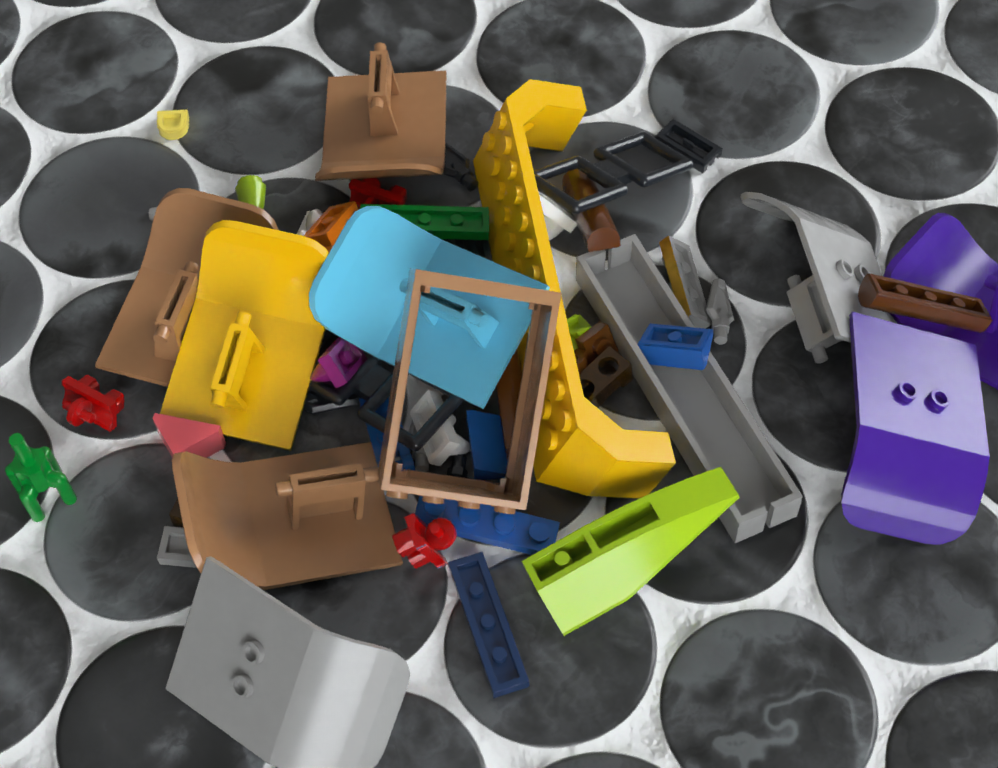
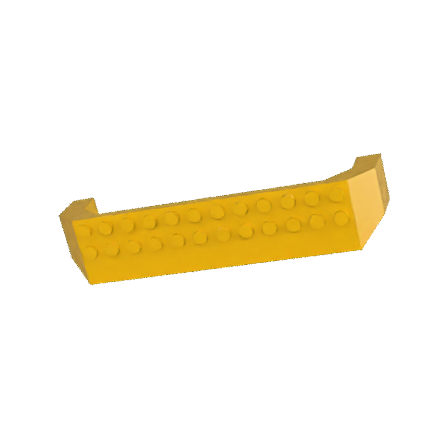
[473,79,676,498]

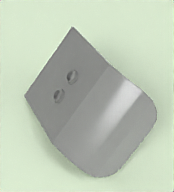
[740,192,897,363]
[165,556,410,768]

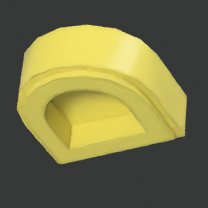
[157,109,189,140]

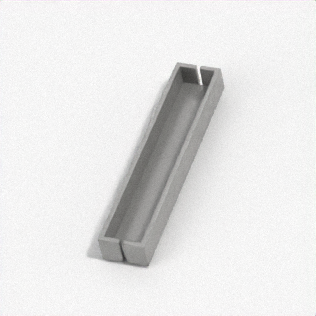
[576,234,803,543]

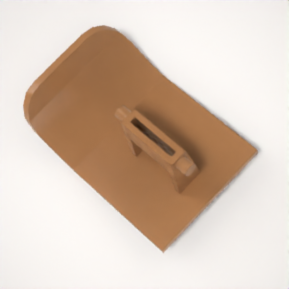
[315,43,447,181]
[95,188,279,387]
[172,442,403,590]

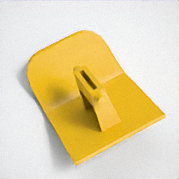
[160,220,329,451]

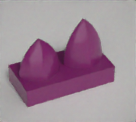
[310,337,367,388]

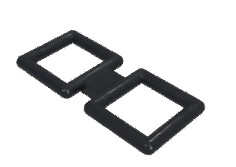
[534,131,693,214]
[309,329,464,451]

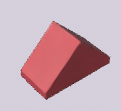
[152,413,226,458]

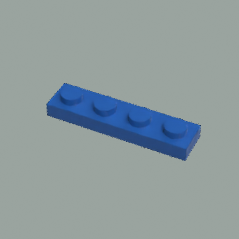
[415,496,560,555]

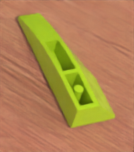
[522,466,740,636]

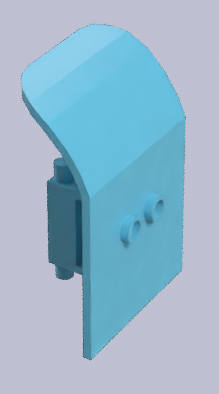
[309,206,550,409]

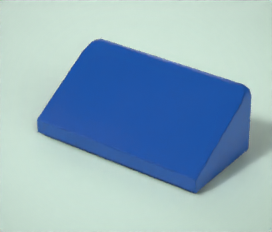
[637,323,714,370]
[466,410,507,480]

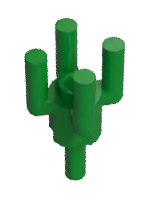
[5,433,77,522]

